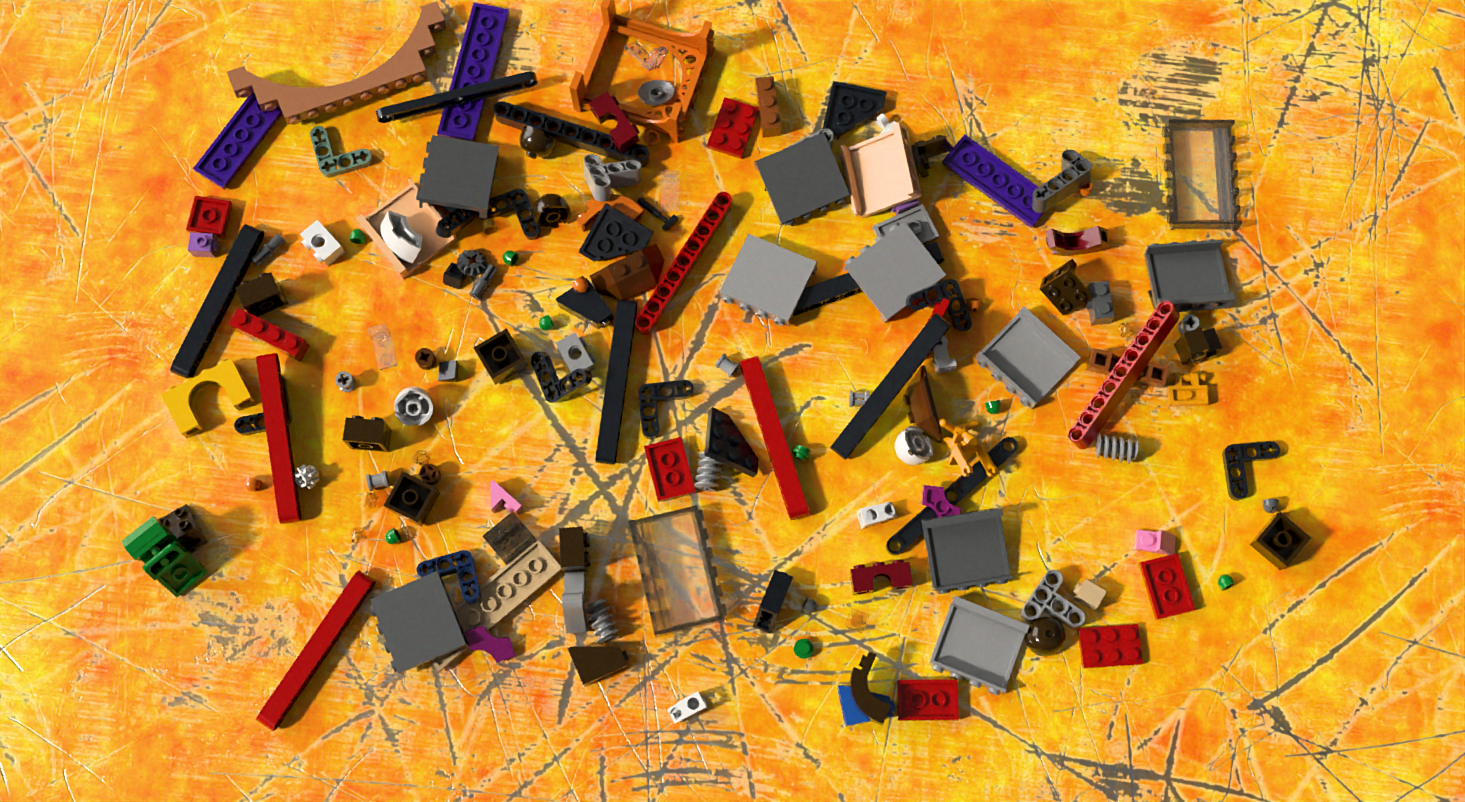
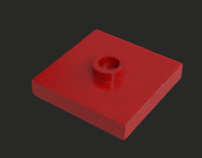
[186,195,233,238]

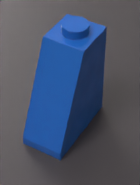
[837,685,896,727]

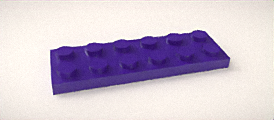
[193,93,283,190]
[942,134,1043,228]

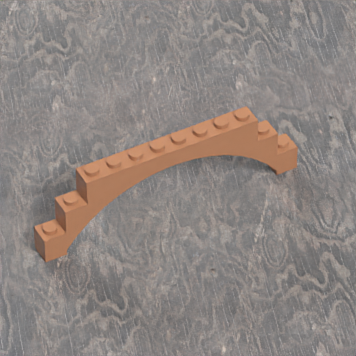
[227,1,446,125]

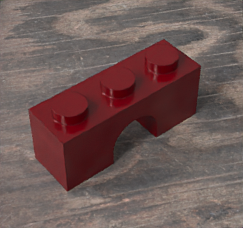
[589,91,640,153]
[849,559,913,595]

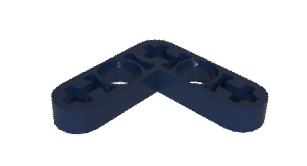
[416,550,481,604]

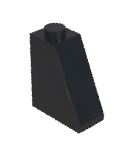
[556,278,614,329]
[753,570,793,634]

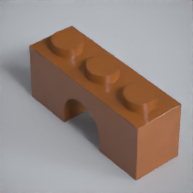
[755,76,781,138]

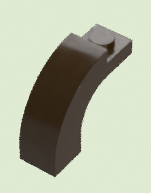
[849,652,891,726]

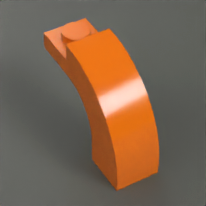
[577,194,644,232]

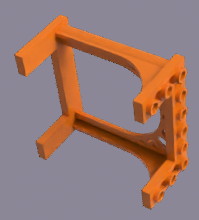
[569,0,715,143]

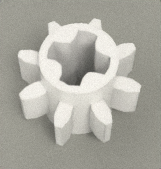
[294,464,319,489]

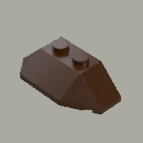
[589,243,665,300]
[903,365,943,443]

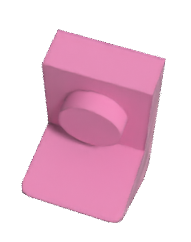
[490,480,523,515]
[1135,530,1176,555]

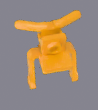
[939,419,998,477]

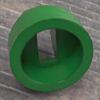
[350,228,365,244]
[502,250,519,267]
[539,314,554,331]
[985,400,1001,414]
[385,528,402,545]
[1218,574,1236,591]

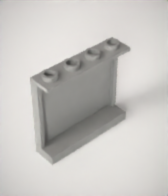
[843,221,946,323]
[720,234,817,327]
[976,306,1081,409]
[928,596,1030,696]

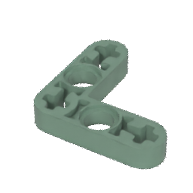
[310,126,373,178]

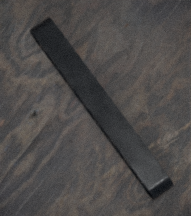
[493,101,650,167]
[170,224,264,379]
[792,242,945,316]
[595,299,637,465]
[830,313,952,460]

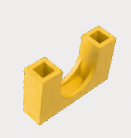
[161,358,256,438]

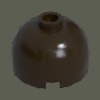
[519,125,558,159]
[533,193,571,229]
[1025,616,1066,657]

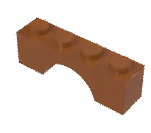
[1086,348,1169,388]

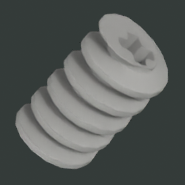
[1095,433,1139,464]
[694,449,722,492]
[586,599,619,644]

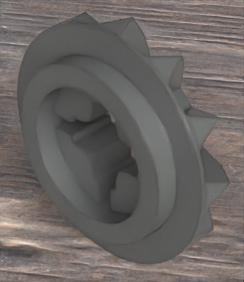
[457,248,487,276]

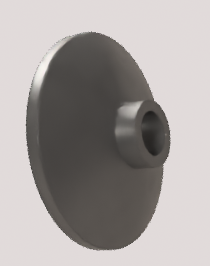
[638,80,675,106]

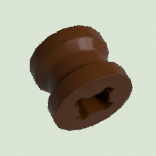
[415,348,436,370]
[419,464,441,486]

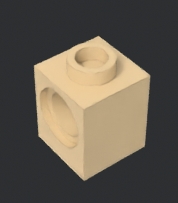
[1073,579,1107,611]

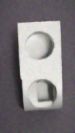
[931,336,957,374]
[857,502,897,529]
[667,691,709,724]

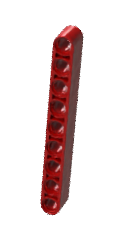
[636,192,732,335]
[1068,301,1180,449]
[256,353,302,524]
[739,355,809,520]
[256,570,376,731]

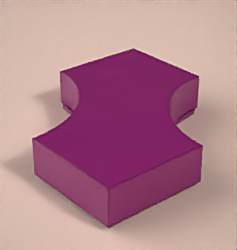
[921,485,961,517]
[464,625,515,663]

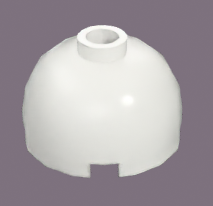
[394,386,433,426]
[895,426,933,465]

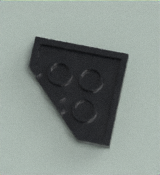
[822,81,887,137]
[579,203,654,262]
[704,407,759,477]

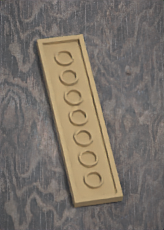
[431,539,562,672]

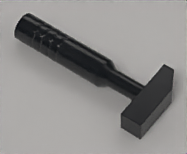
[637,197,678,231]

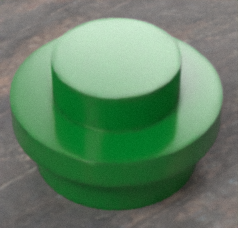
[792,445,811,461]
[794,639,814,659]

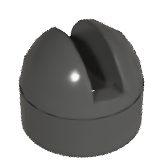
[1262,499,1279,513]
[801,596,818,614]

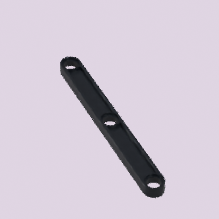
[376,71,538,123]
[886,437,1018,556]

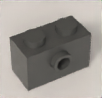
[1085,281,1114,326]

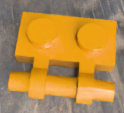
[1166,372,1209,406]

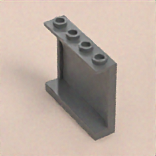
[753,132,850,226]
[416,135,499,219]
[1144,239,1236,313]
[921,507,1013,594]
[369,571,469,675]

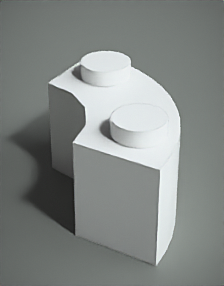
[380,210,422,263]

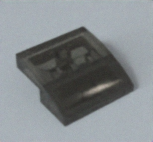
[482,512,537,565]

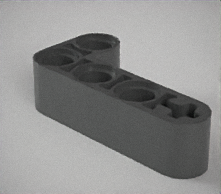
[1032,149,1092,213]

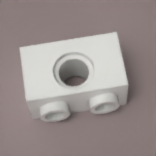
[300,220,345,266]

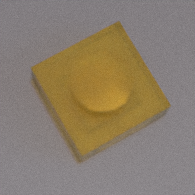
[844,607,869,634]

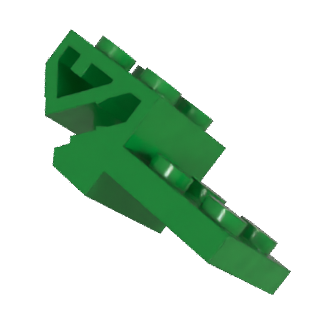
[121,515,208,598]

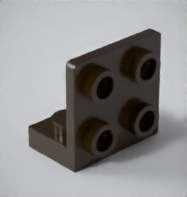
[911,135,954,178]
[1040,259,1093,315]
[158,504,207,552]

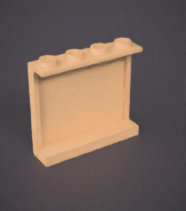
[840,122,922,218]
[356,179,457,279]

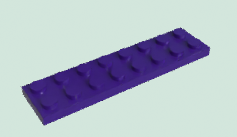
[437,2,509,142]

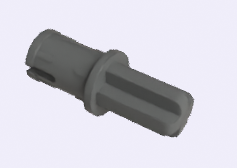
[251,233,286,266]
[469,264,498,300]

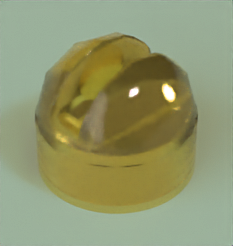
[482,218,497,235]
[1119,322,1135,338]
[413,450,430,467]
[350,527,367,543]

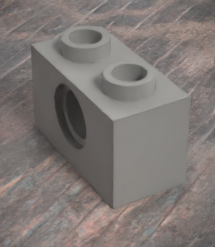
[555,332,596,376]

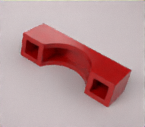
[229,308,310,362]

